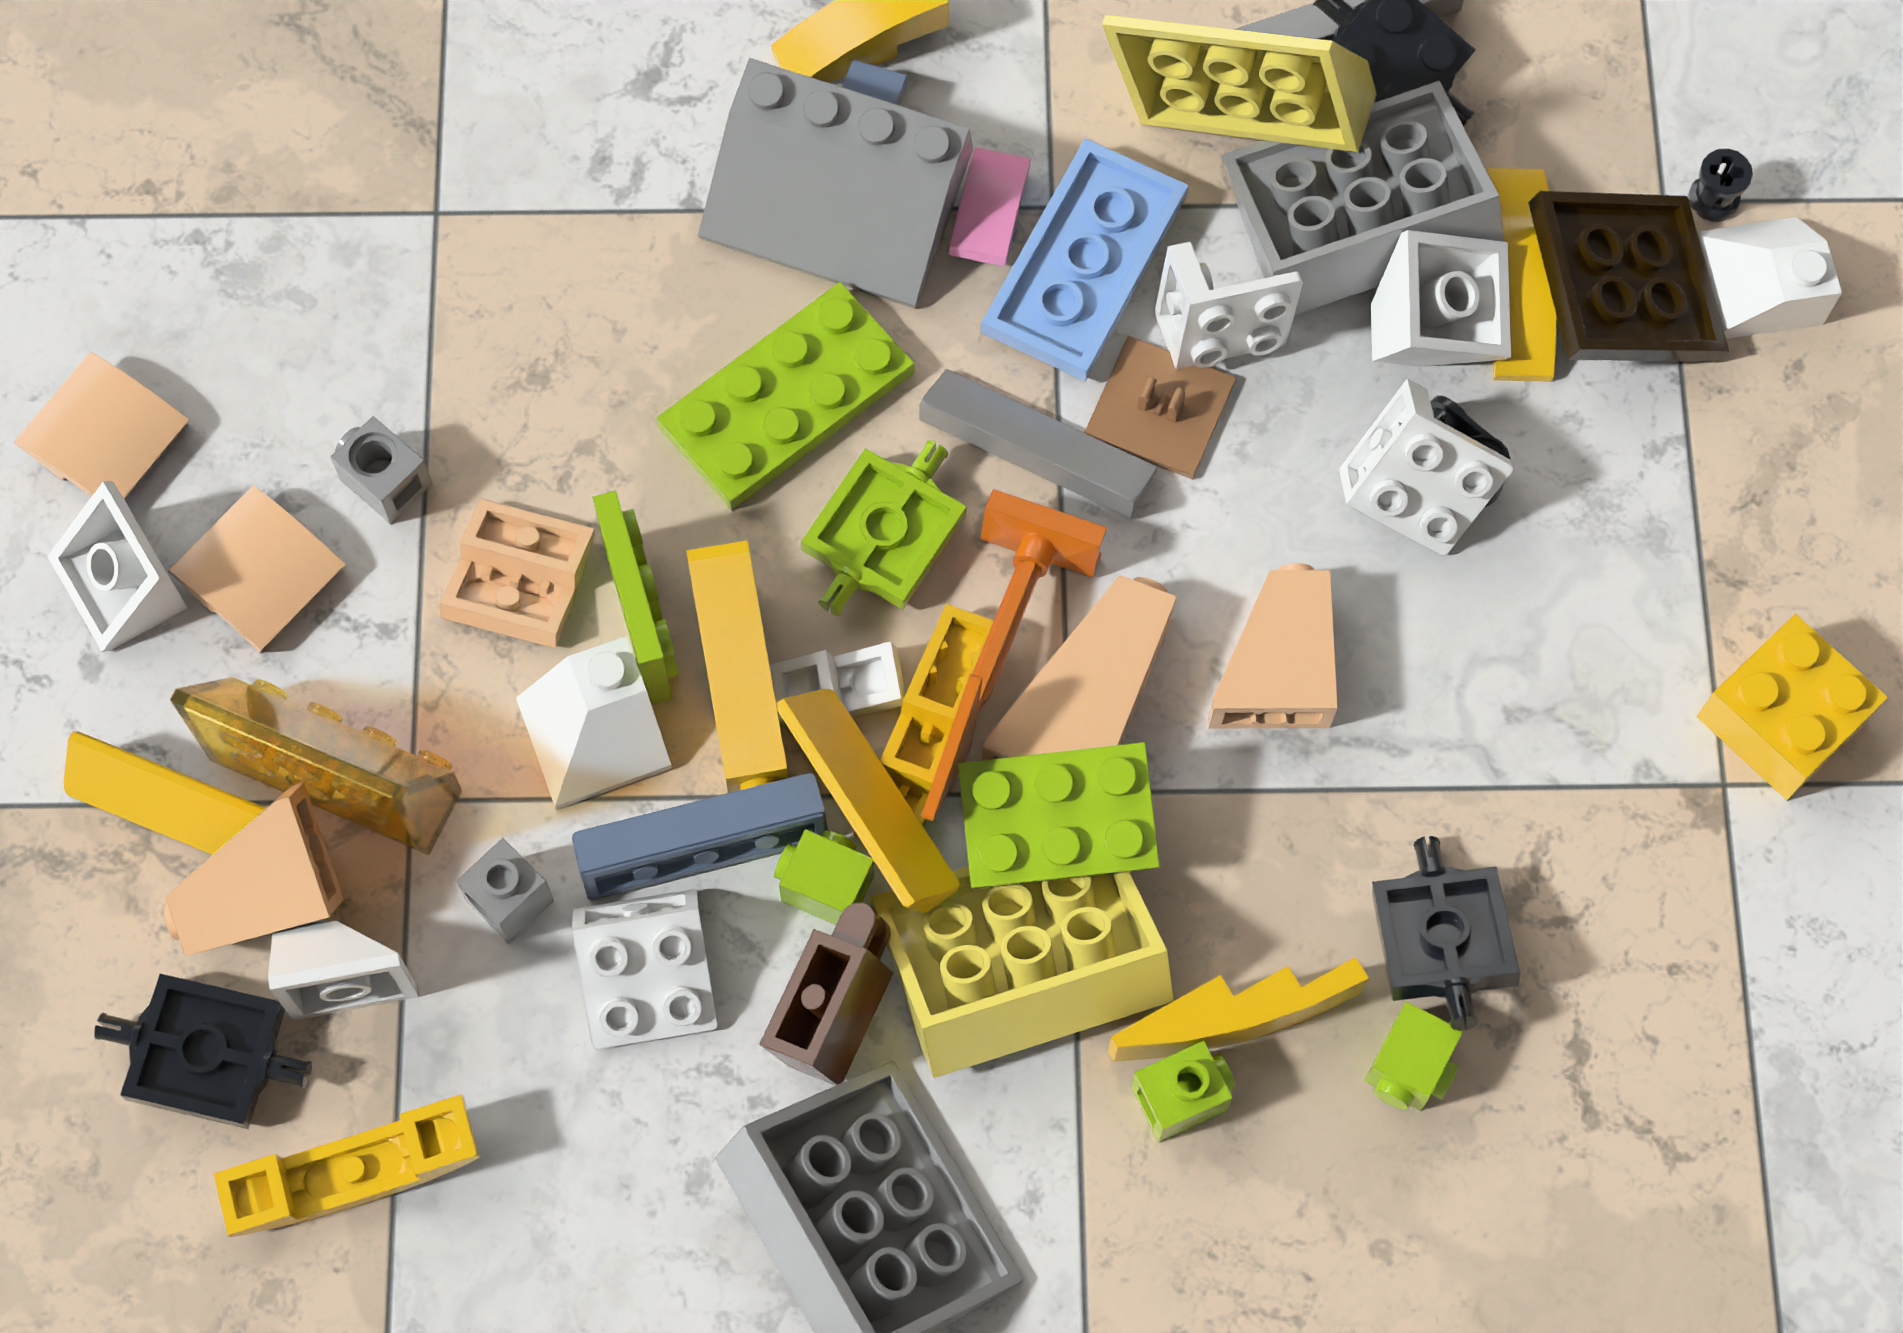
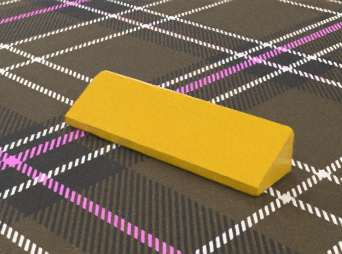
[776,689,960,913]
[64,731,266,855]

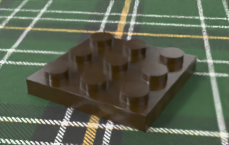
[1528,191,1729,362]

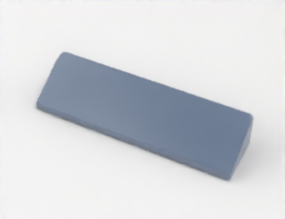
[572,773,828,900]

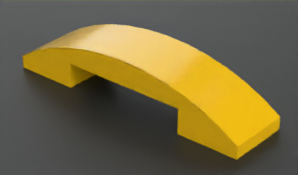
[1486,168,1556,382]
[213,1094,480,1237]

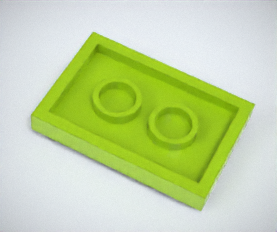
[592,490,679,705]
[958,742,1160,889]

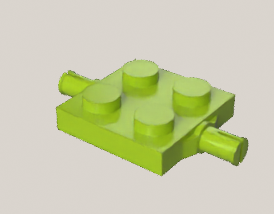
[801,440,967,616]

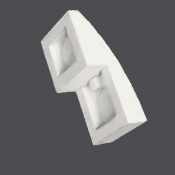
[769,641,906,725]

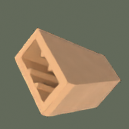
[1208,563,1338,729]
[164,782,344,957]

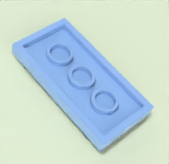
[981,138,1189,382]

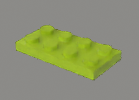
[656,282,914,511]

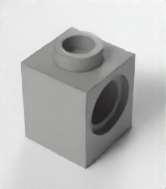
[330,416,433,524]
[456,838,554,944]

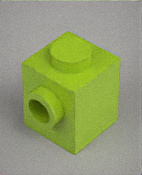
[774,829,874,925]
[1364,1001,1463,1111]
[1131,1041,1236,1143]

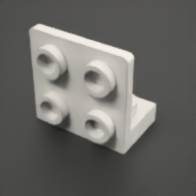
[1154,242,1303,370]
[1339,378,1513,555]
[572,889,717,1049]

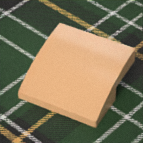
[14,352,189,500]
[168,485,346,653]
[440,498,594,649]

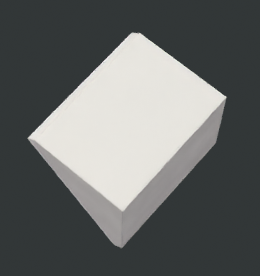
[47,481,188,652]

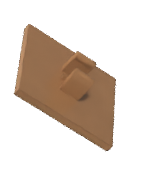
[1084,335,1237,480]

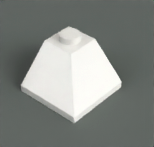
[1697,217,1842,339]
[1371,230,1511,366]
[516,636,672,810]
[268,918,419,1020]

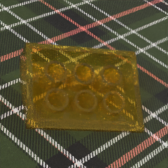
[170,677,462,855]

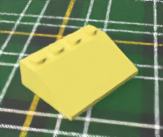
[1102,15,1377,152]
[871,866,1174,1078]

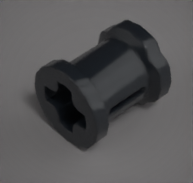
[1688,148,1753,222]

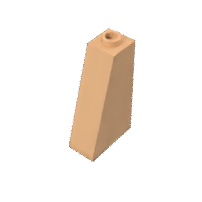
[982,575,1177,760]

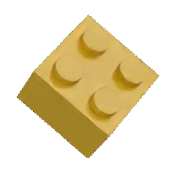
[1696,613,1888,800]

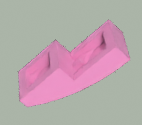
[949,147,1031,266]

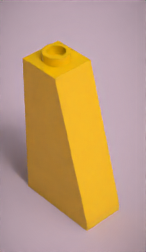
[686,540,788,793]

